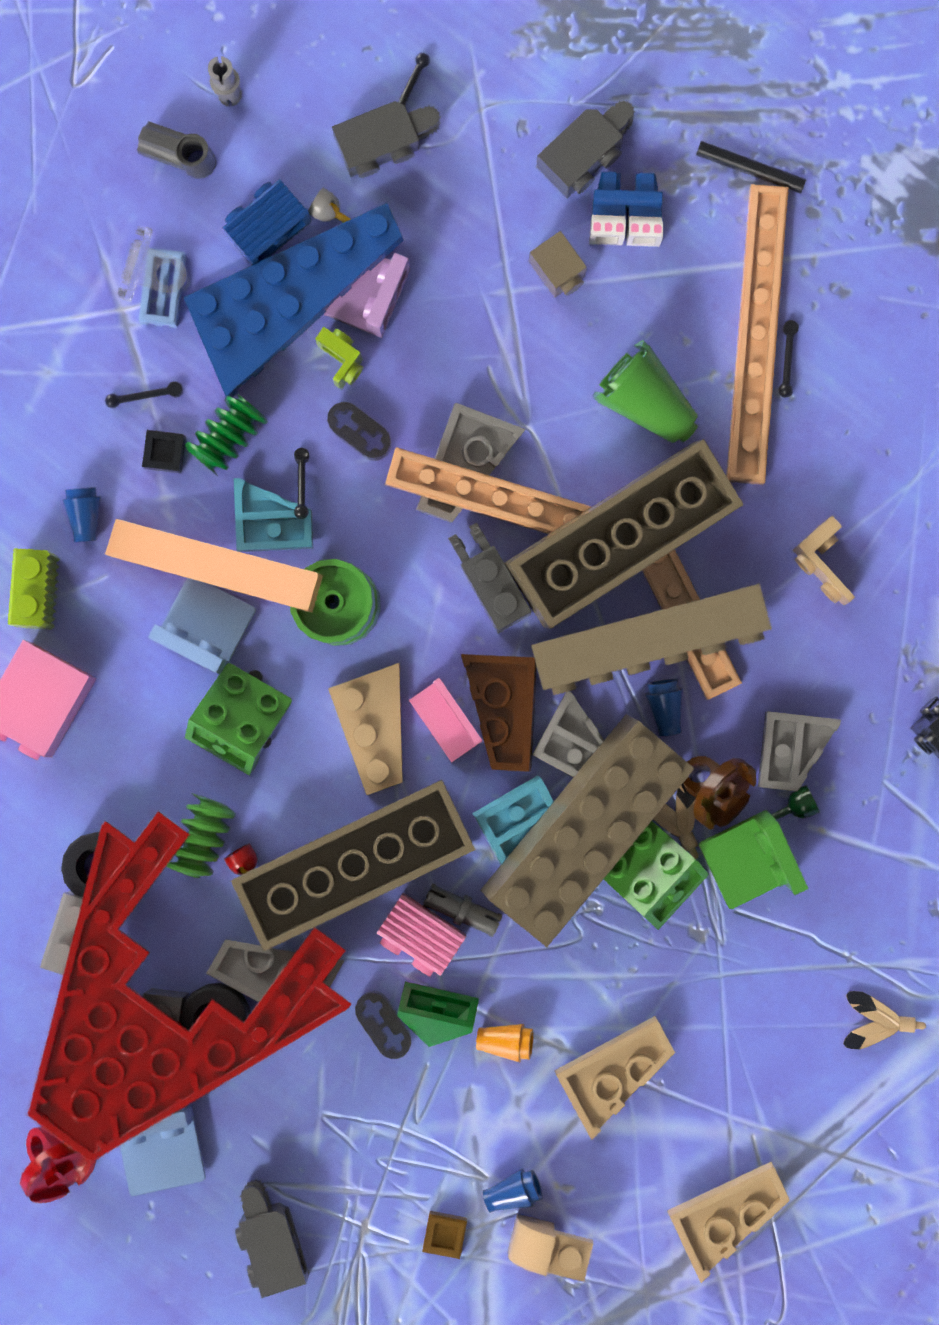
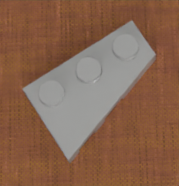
[416,403,526,523]

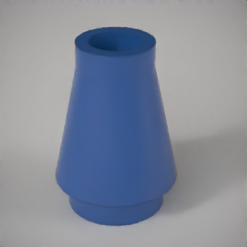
[62,487,101,542]
[645,679,683,736]
[483,1169,543,1213]

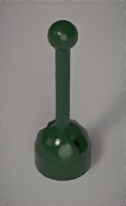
[771,785,820,820]

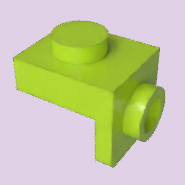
[315,327,363,390]

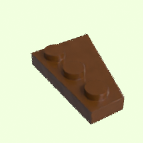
[461,654,537,772]

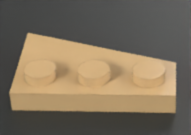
[328,663,403,795]
[554,1016,675,1140]
[667,1162,790,1283]

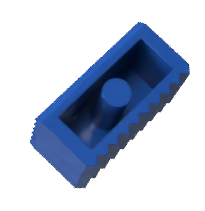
[222,179,311,265]

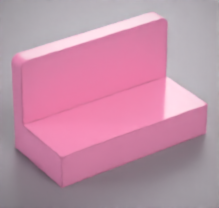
[409,678,483,763]

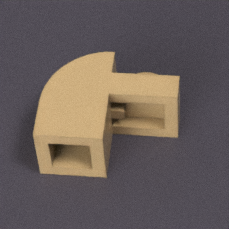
[508,1214,593,1282]

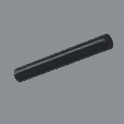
[696,141,806,194]

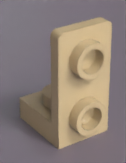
[793,516,855,605]

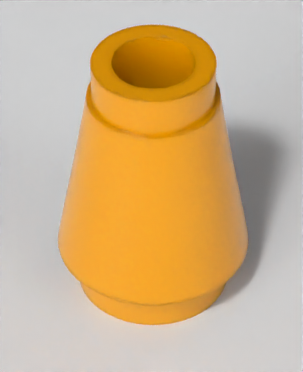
[476,1024,534,1063]

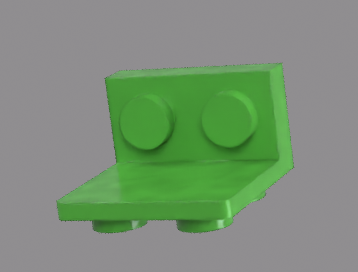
[185,663,292,776]
[699,810,809,909]
[604,821,709,930]

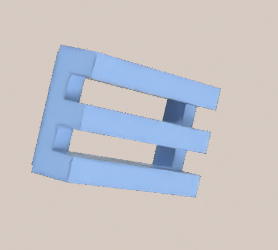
[139,248,187,328]

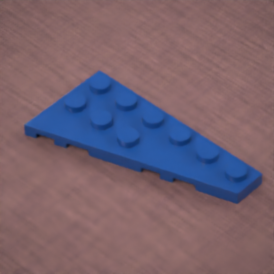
[183,203,404,397]

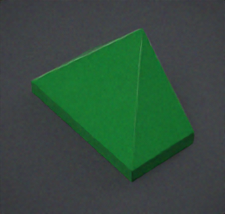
[397,981,479,1047]

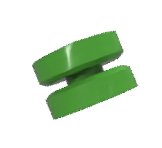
[290,559,381,646]

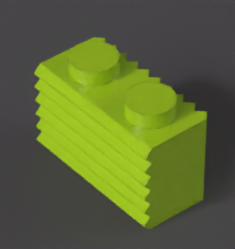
[7,548,60,630]

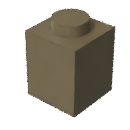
[529,231,587,298]

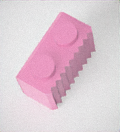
[377,893,466,976]

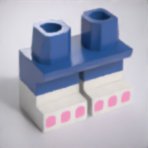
[589,172,663,247]

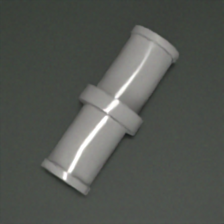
[208,56,242,106]

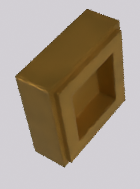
[422,1211,467,1259]

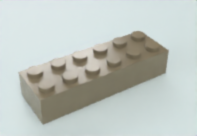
[504,439,744,629]
[531,584,772,695]
[480,714,694,947]
[231,780,475,951]

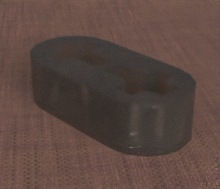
[327,402,391,461]
[355,991,412,1059]

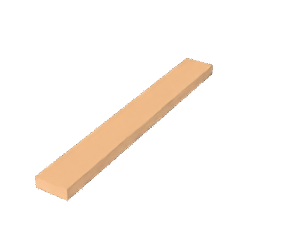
[726,184,789,485]

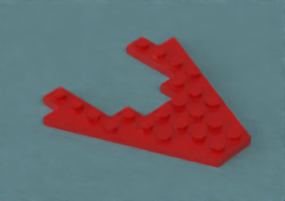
[27,811,352,1163]

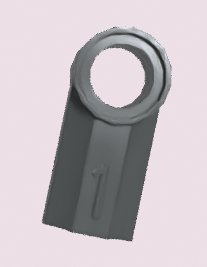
[137,121,216,179]

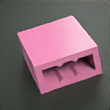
[0,640,97,760]

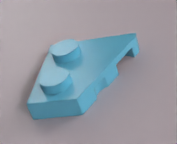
[472,775,554,865]

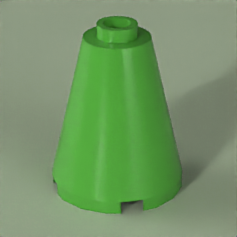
[593,340,698,443]

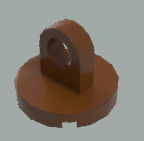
[683,756,756,830]

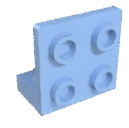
[148,578,256,674]
[120,1104,206,1196]

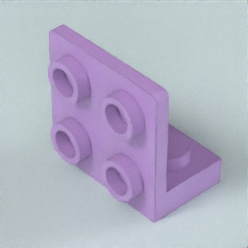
[323,253,410,338]

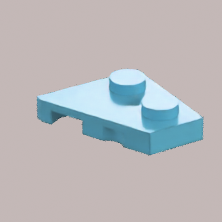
[234,478,314,552]

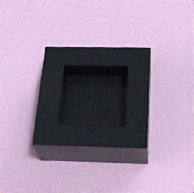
[142,430,186,473]

